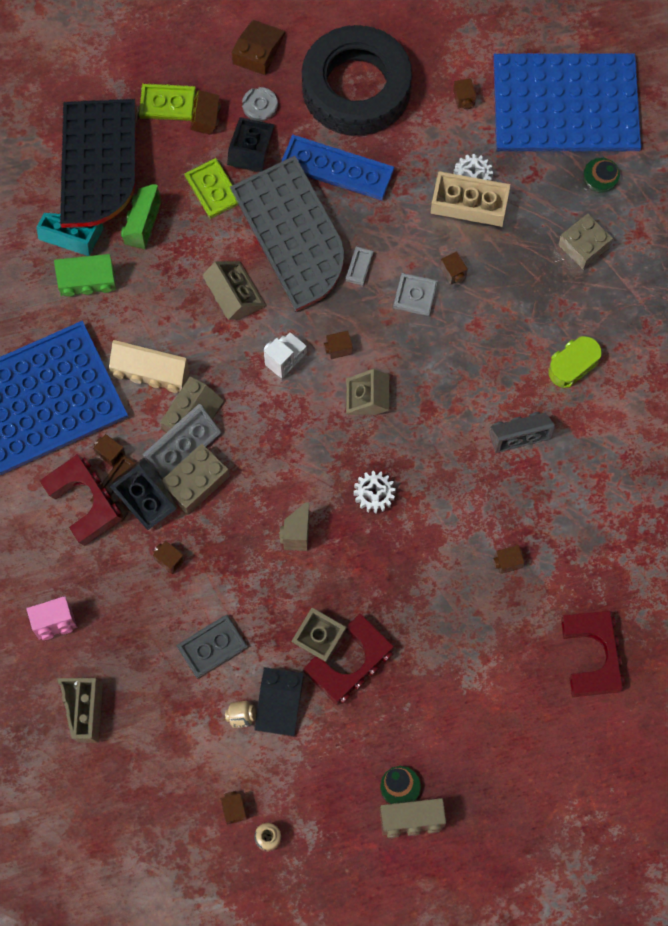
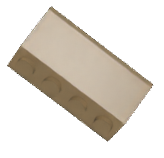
[431,171,511,227]
[109,340,189,393]

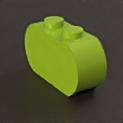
[548,336,601,388]

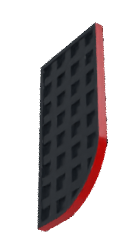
[60,99,136,228]

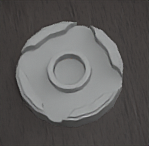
[242,87,278,121]

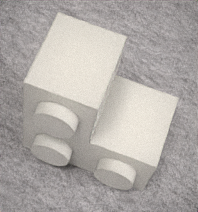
[264,333,307,379]

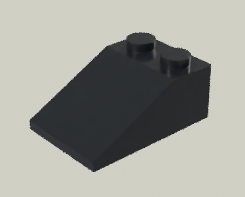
[227,117,275,172]
[110,457,177,530]
[255,667,304,737]

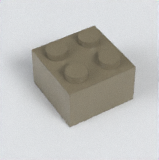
[558,213,613,270]

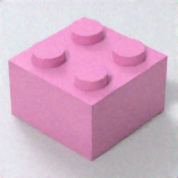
[26,596,77,640]

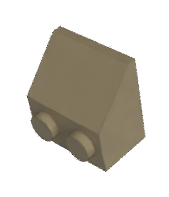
[346,369,389,415]
[279,502,310,551]
[291,608,347,662]

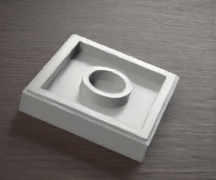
[393,273,438,316]

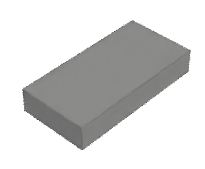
[346,247,374,286]

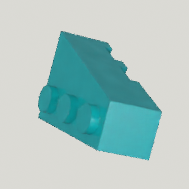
[36,213,104,256]

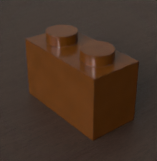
[190,90,221,135]

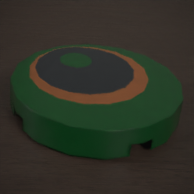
[583,158,620,192]
[380,766,421,804]

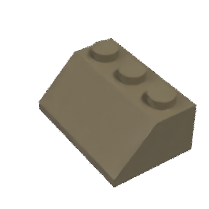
[202,261,266,320]
[160,376,224,433]

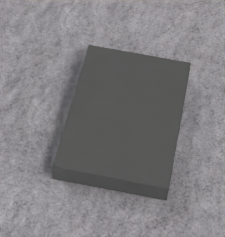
[176,614,248,679]

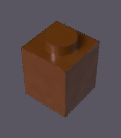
[453,78,476,109]
[440,251,468,285]
[324,330,353,359]
[93,434,125,467]
[153,541,185,574]
[493,545,524,574]
[220,791,247,825]

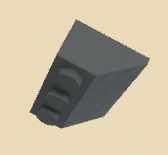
[489,412,555,453]

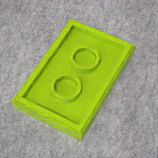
[139,84,196,121]
[184,158,238,219]

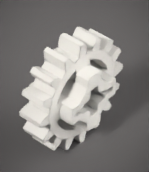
[453,154,493,181]
[354,471,395,513]

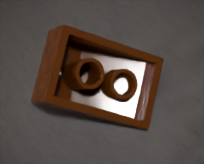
[232,20,285,75]

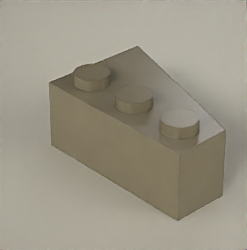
[57,678,103,743]

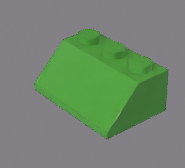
[121,184,161,249]
[54,254,116,297]

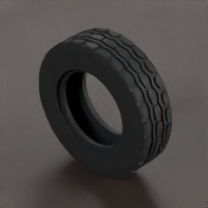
[301,25,412,136]

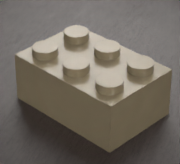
[162,444,230,515]
[380,798,446,838]

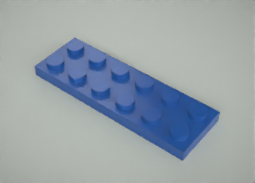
[281,134,394,200]

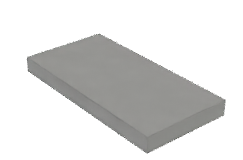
[142,404,222,479]

